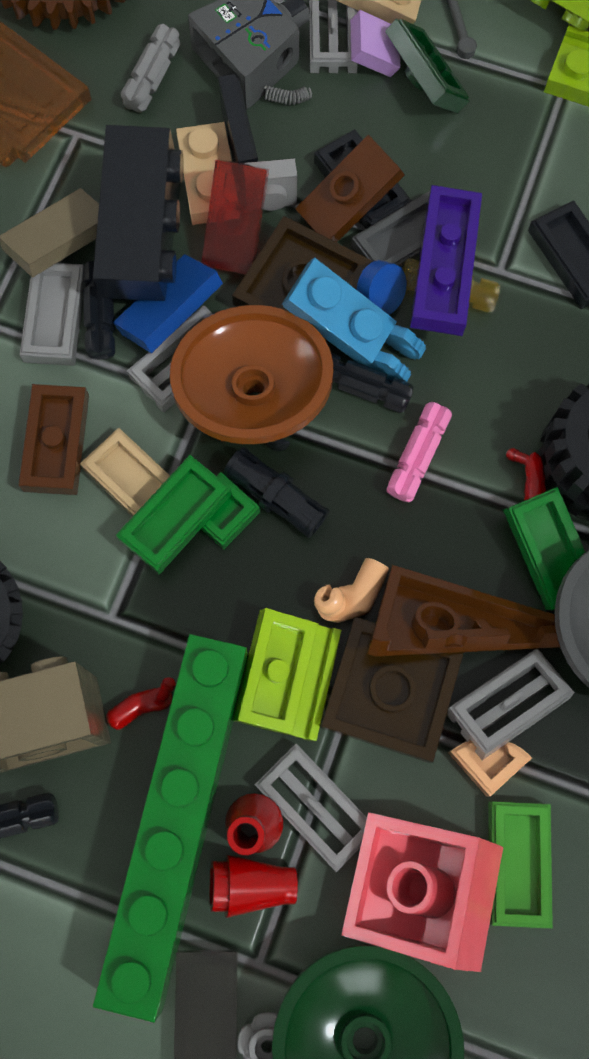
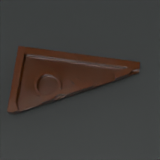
[367,565,560,657]

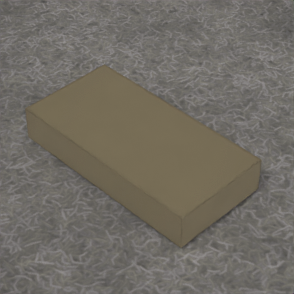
[0,188,99,278]

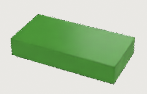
[488,801,553,929]

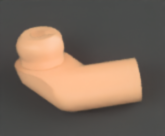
[314,558,389,623]

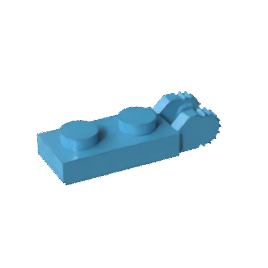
[282,257,426,382]

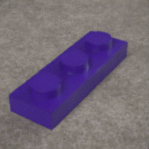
[410,185,482,336]

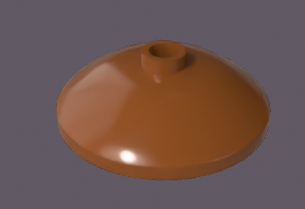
[170,305,333,444]

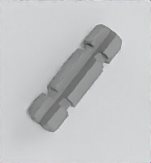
[121,24,180,113]

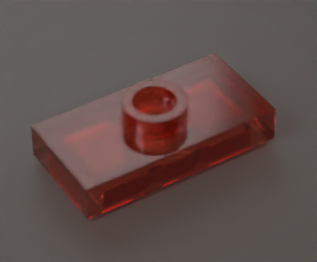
[202,159,269,274]

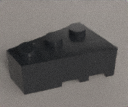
[93,125,184,301]

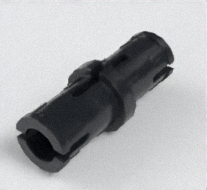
[223,447,330,538]

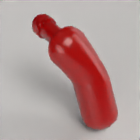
[506,448,546,500]
[106,677,176,730]

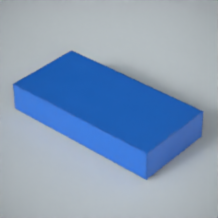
[113,254,223,354]

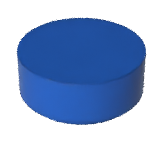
[356,260,407,315]

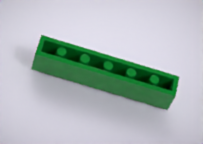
[93,634,248,1023]

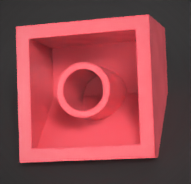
[341,812,503,972]

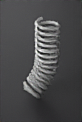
[264,85,312,105]

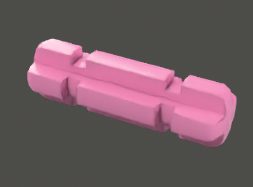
[387,402,452,502]

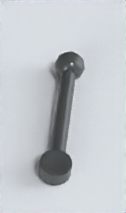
[447,0,477,59]

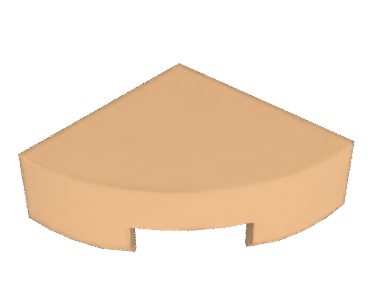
[448,740,532,797]

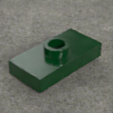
[385,18,470,113]

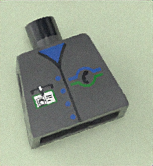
[188,0,310,110]

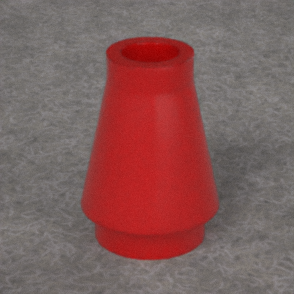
[225,793,283,855]
[209,855,298,918]

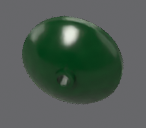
[272,944,464,1059]

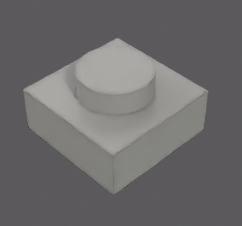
[244,158,297,211]

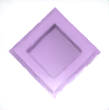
[350,10,400,77]

